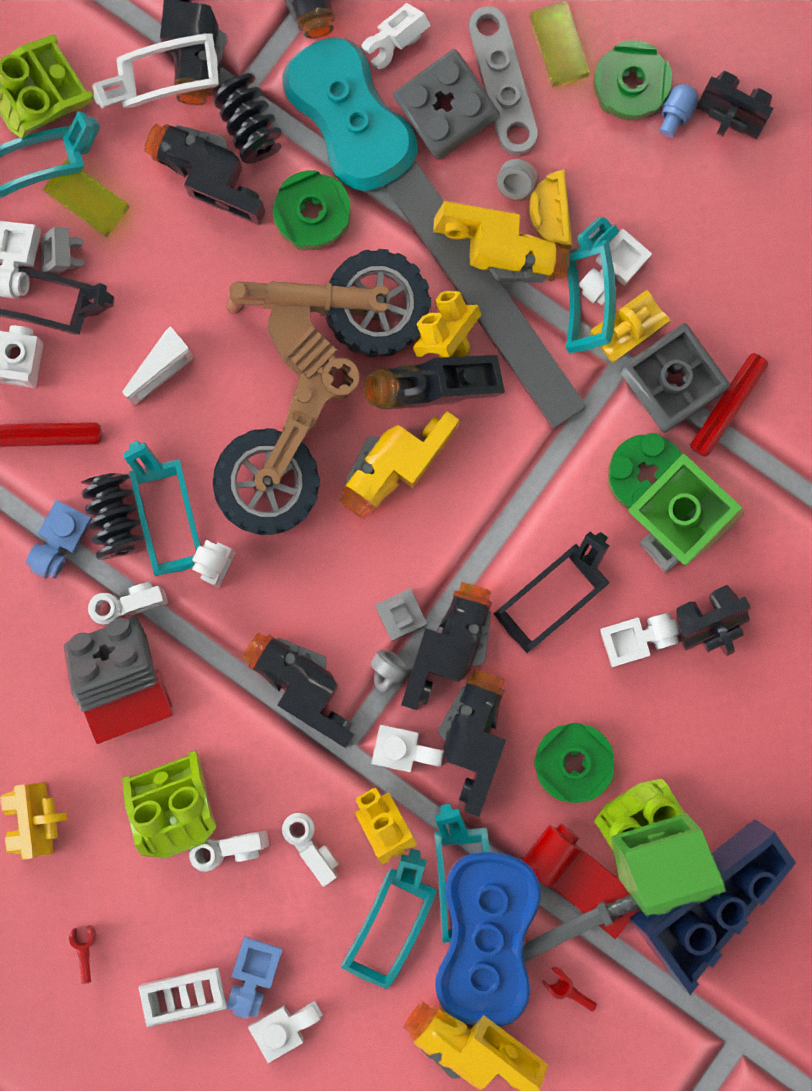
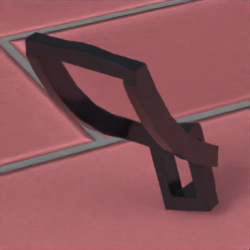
[0,264,115,335]
[493,532,610,653]

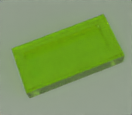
[530,1,590,87]
[43,159,130,238]

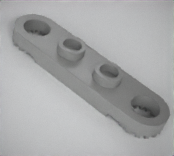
[469,6,538,156]

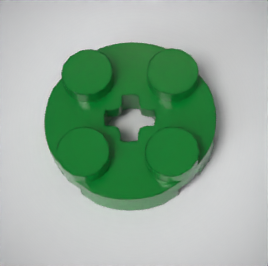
[593,40,672,120]
[273,170,351,251]
[608,433,682,509]
[533,723,614,803]

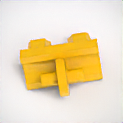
[589,290,671,364]
[413,291,482,358]
[1,782,68,859]
[355,788,418,865]

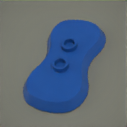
[435,852,541,1027]

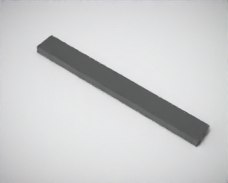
[384,161,586,430]

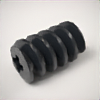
[212,73,282,164]
[81,473,144,560]

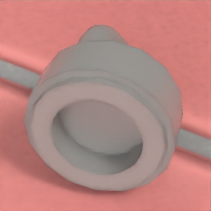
[496,159,537,200]
[370,649,412,692]

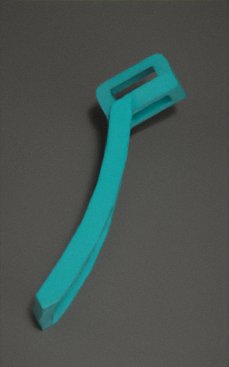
[0,111,101,199]
[564,217,620,354]
[123,440,201,576]
[434,803,490,943]
[341,848,437,989]

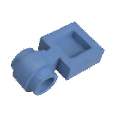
[26,500,92,579]
[227,936,283,1020]

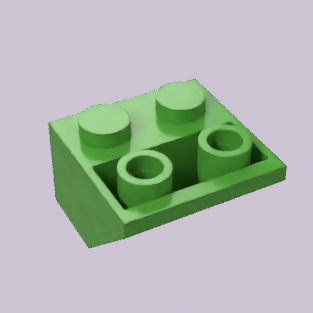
[611,813,725,916]

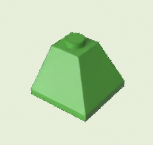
[628,453,744,566]

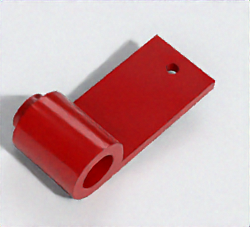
[521,823,640,939]

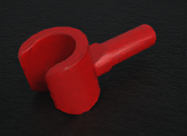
[69,925,96,984]
[542,967,597,1012]

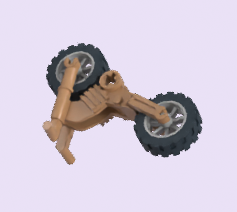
[212,249,431,535]

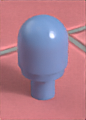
[659,84,698,138]

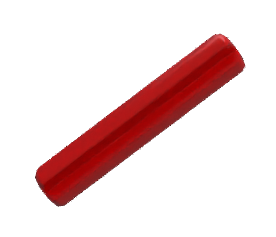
[690,353,768,457]
[0,422,102,447]

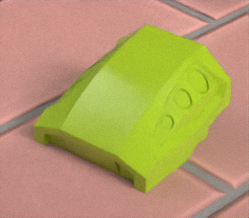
[0,34,94,139]
[122,750,217,858]
[594,779,685,852]

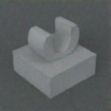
[41,227,85,276]
[375,588,427,641]

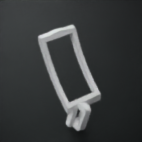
[92,34,219,109]

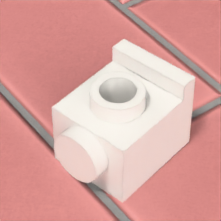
[0,325,44,388]

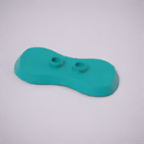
[282,37,418,191]

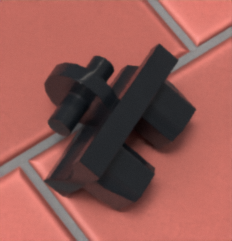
[696,71,774,139]
[676,585,751,656]

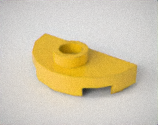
[529,170,572,248]

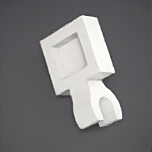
[361,3,431,69]
[371,725,444,772]
[248,1001,323,1063]

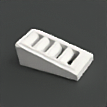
[122,326,194,405]
[138,967,227,1027]

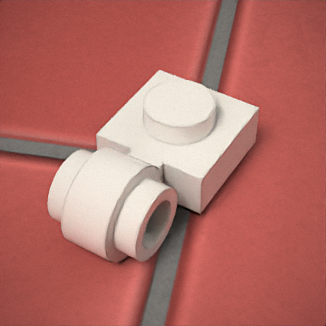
[0,221,41,299]
[579,228,652,305]
[192,540,236,588]
[88,582,168,625]
[600,613,680,668]
[282,812,339,887]
[189,830,270,872]

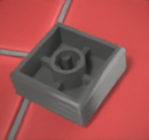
[393,49,500,160]
[620,323,730,433]
[64,617,157,712]

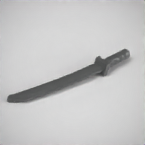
[523,895,640,963]

